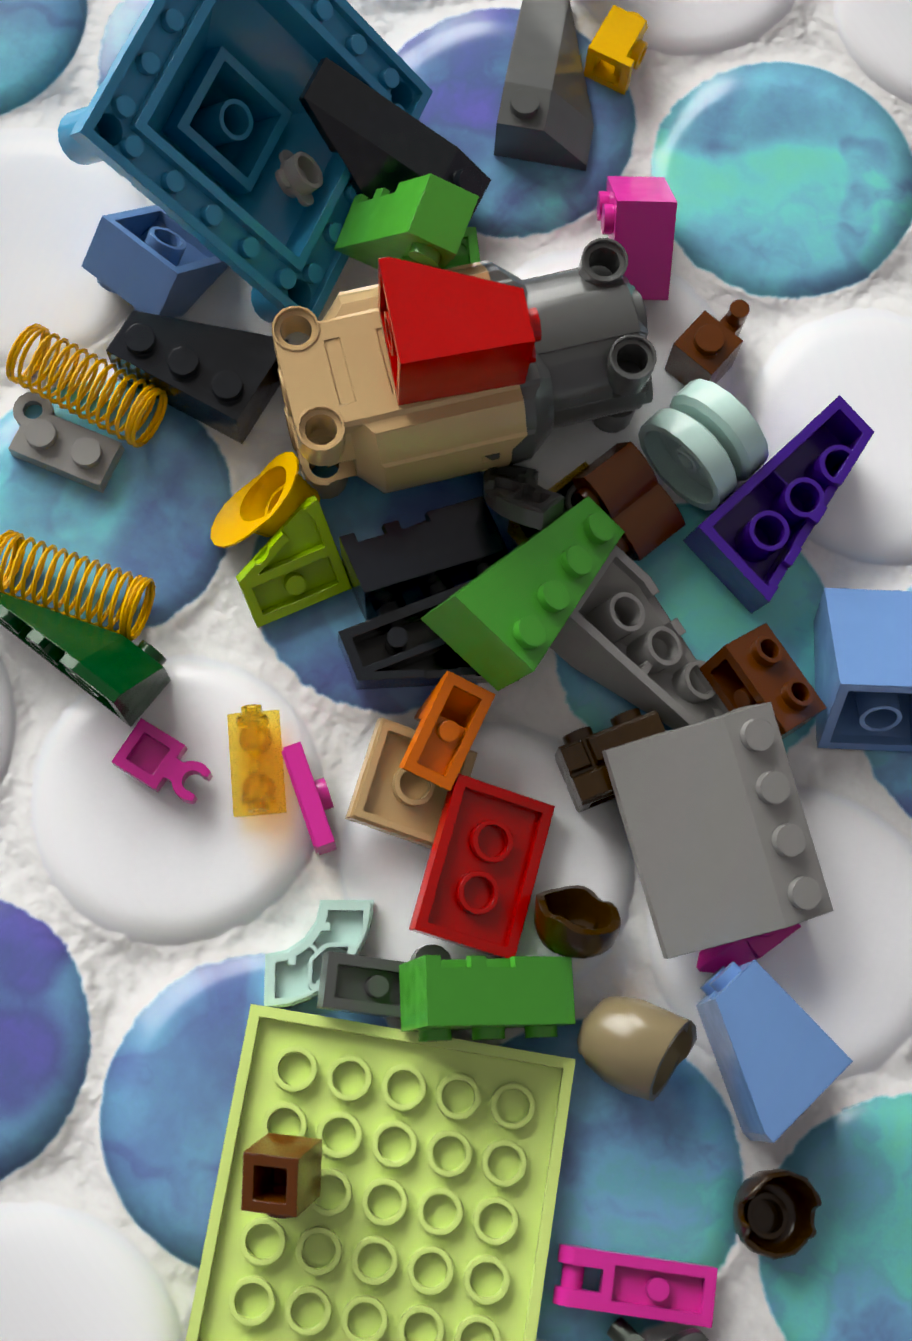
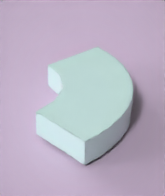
[264,900,374,1009]

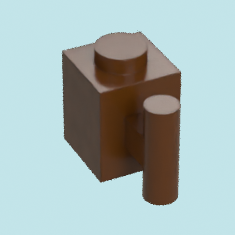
[664,300,750,386]

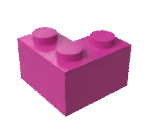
[597,176,677,300]

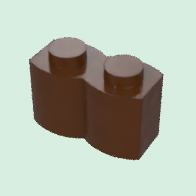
[572,441,686,561]

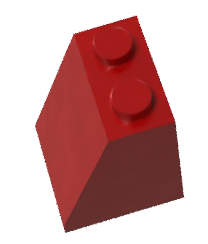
[378,257,542,406]

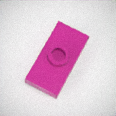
[281,741,337,856]

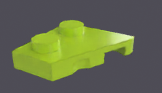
[236,495,352,628]

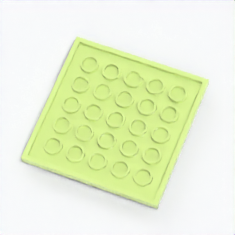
[186,1004,576,1341]

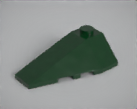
[0,592,171,727]

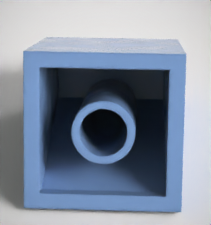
[814,588,912,752]
[696,960,853,1143]

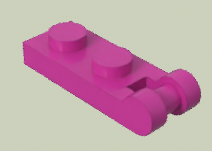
[552,1243,718,1328]

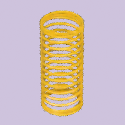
[6,323,168,448]
[0,530,156,641]

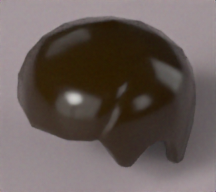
[733,1169,822,1260]

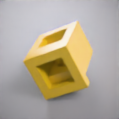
[584,4,648,95]

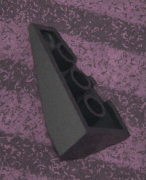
[299,57,491,220]

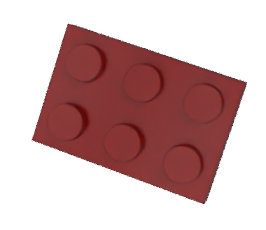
[409,774,555,959]

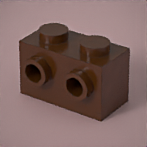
[699,623,827,739]

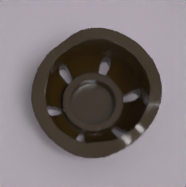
[534,885,621,959]

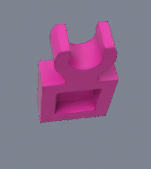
[111,718,213,804]

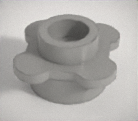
[275,150,323,207]

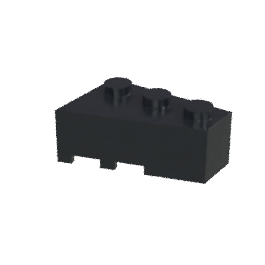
[106,310,289,444]
[338,580,520,690]

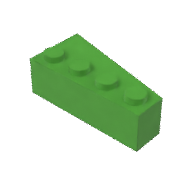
[420,496,625,691]

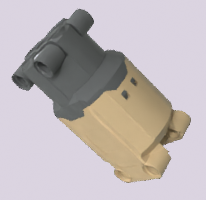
[272,238,657,499]

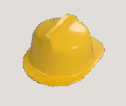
[210,452,321,548]

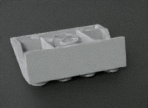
[602,702,834,959]

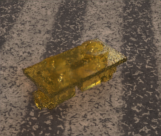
[227,704,287,818]

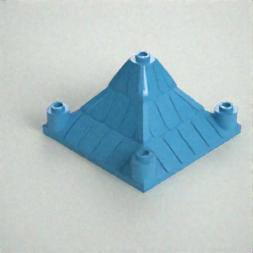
[58,0,433,323]

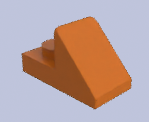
[399,671,496,791]

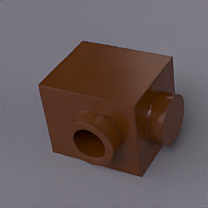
[241,1133,322,1219]

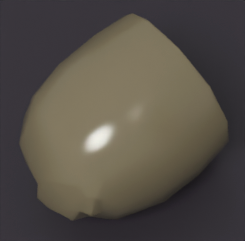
[577,996,697,1102]

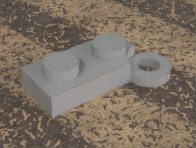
[8,392,124,493]

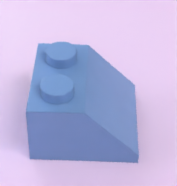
[81,205,229,318]

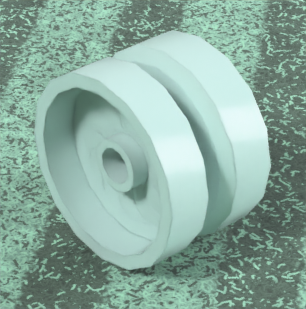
[638,379,769,511]

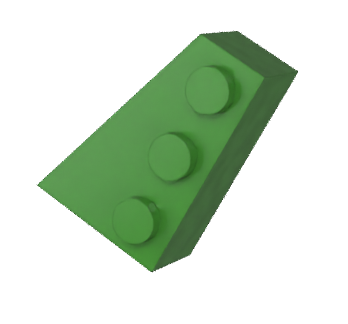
[334,173,479,270]
[399,955,576,1042]

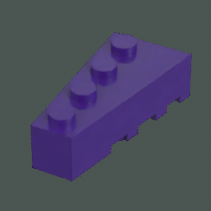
[683,395,874,614]

